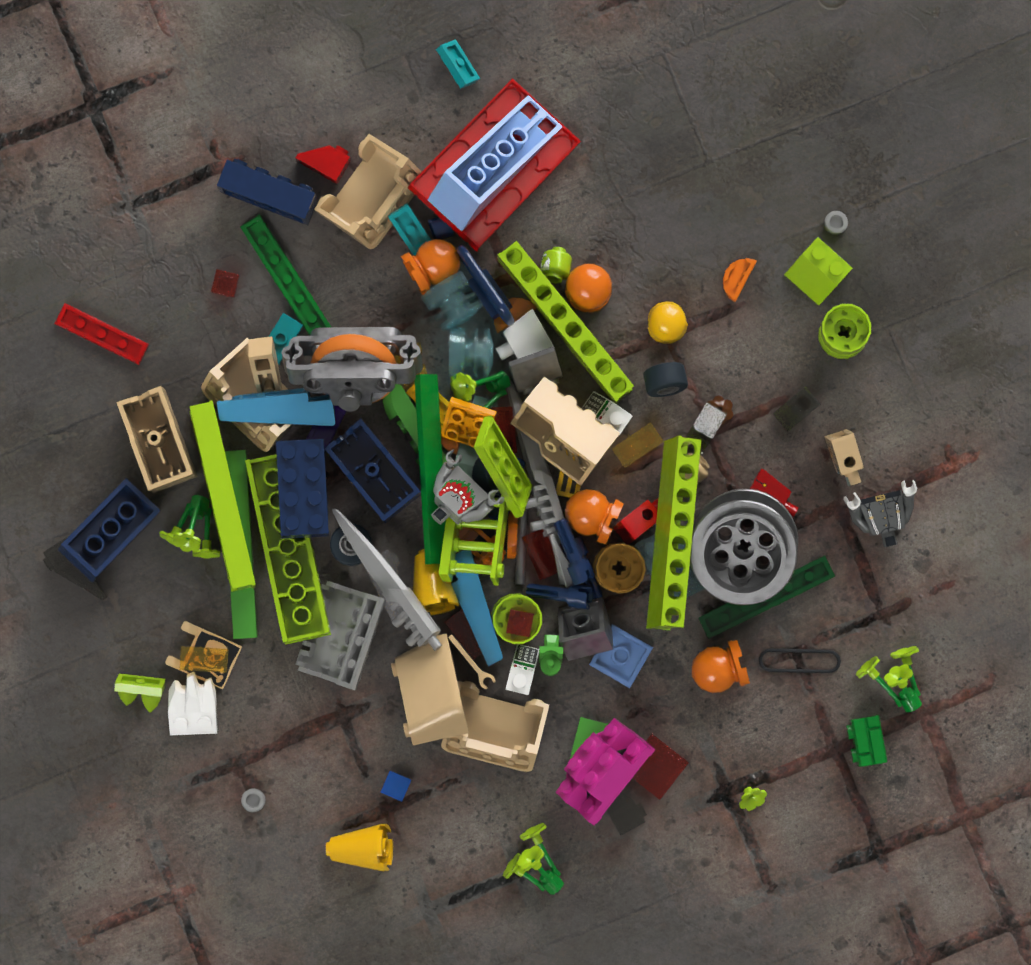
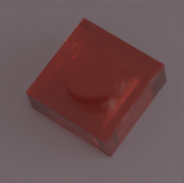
[211,269,240,298]
[506,609,534,637]

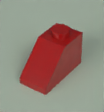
[295,145,351,184]

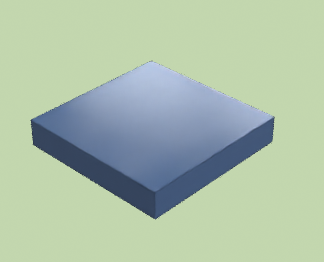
[589,624,653,688]

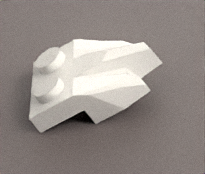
[168,672,218,735]

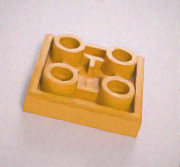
[441,397,497,448]

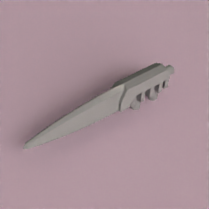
[507,378,564,545]
[332,508,442,651]

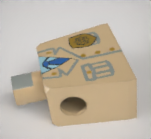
[824,429,864,486]

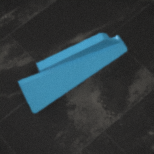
[217,388,335,426]
[451,550,503,666]

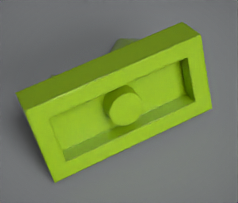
[114,673,166,713]

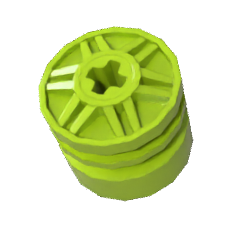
[818,304,871,359]
[491,593,542,644]

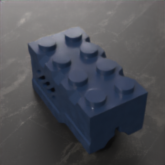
[324,419,421,524]

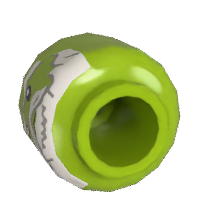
[540,247,572,283]

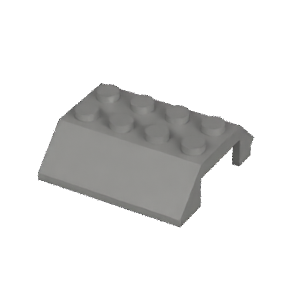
[295,581,386,690]

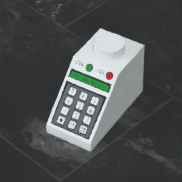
[581,391,633,437]
[505,644,539,695]

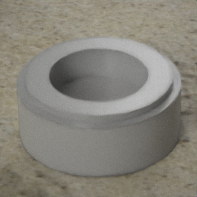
[824,211,848,235]
[241,788,266,812]

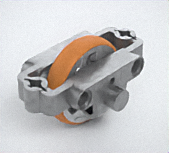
[282,327,423,412]

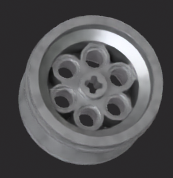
[690,489,798,605]

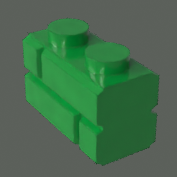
[846,715,887,767]

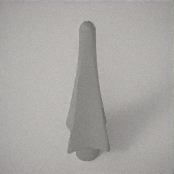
[549,534,573,588]

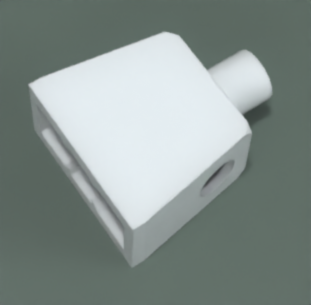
[495,309,555,360]

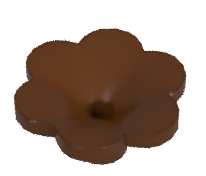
[705,395,733,425]

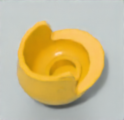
[648,301,688,344]

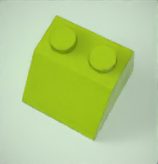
[784,237,853,306]

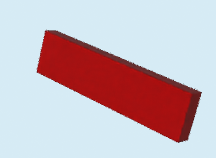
[54,303,150,365]

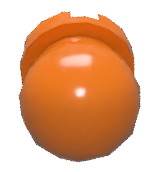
[400,239,460,297]
[565,264,612,313]
[565,489,624,545]
[692,640,750,693]

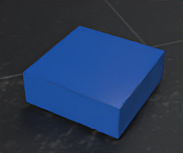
[381,770,411,802]

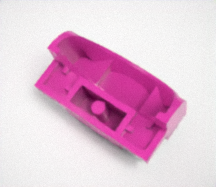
[556,718,655,826]

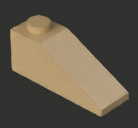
[248,336,282,393]

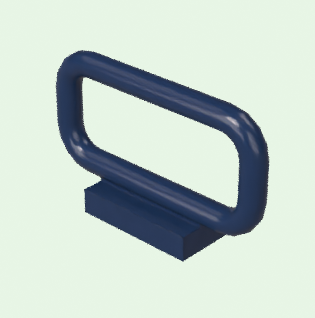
[457,245,514,326]

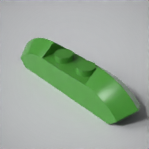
[383,384,447,466]

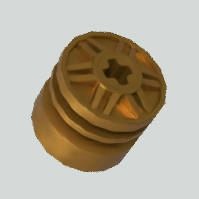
[593,543,646,593]

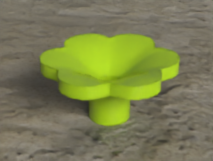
[739,787,767,811]

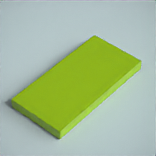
[474,416,533,518]

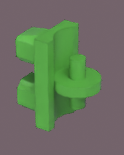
[539,635,563,676]

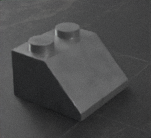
[509,347,563,395]
[558,597,613,661]

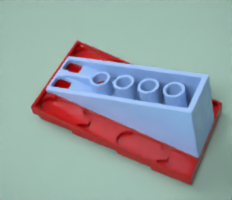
[408,78,581,251]

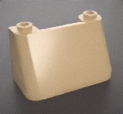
[314,134,422,249]
[201,338,295,452]
[391,633,469,745]
[441,681,550,772]

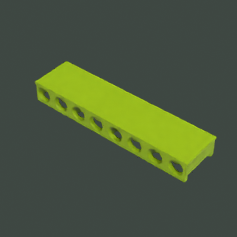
[497,241,634,404]
[190,400,256,592]
[646,436,701,630]
[245,454,331,645]

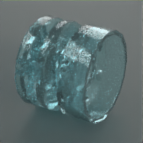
[421,271,484,332]
[449,328,493,378]

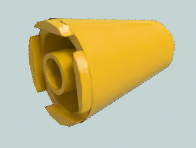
[413,549,459,615]
[326,824,393,871]

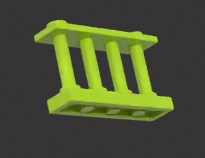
[439,495,511,586]

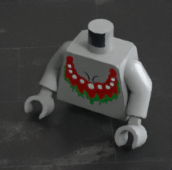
[431,449,504,525]

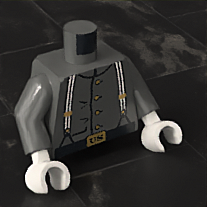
[843,480,917,548]

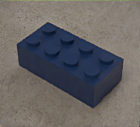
[217,158,318,226]
[276,439,329,539]
[58,478,161,583]

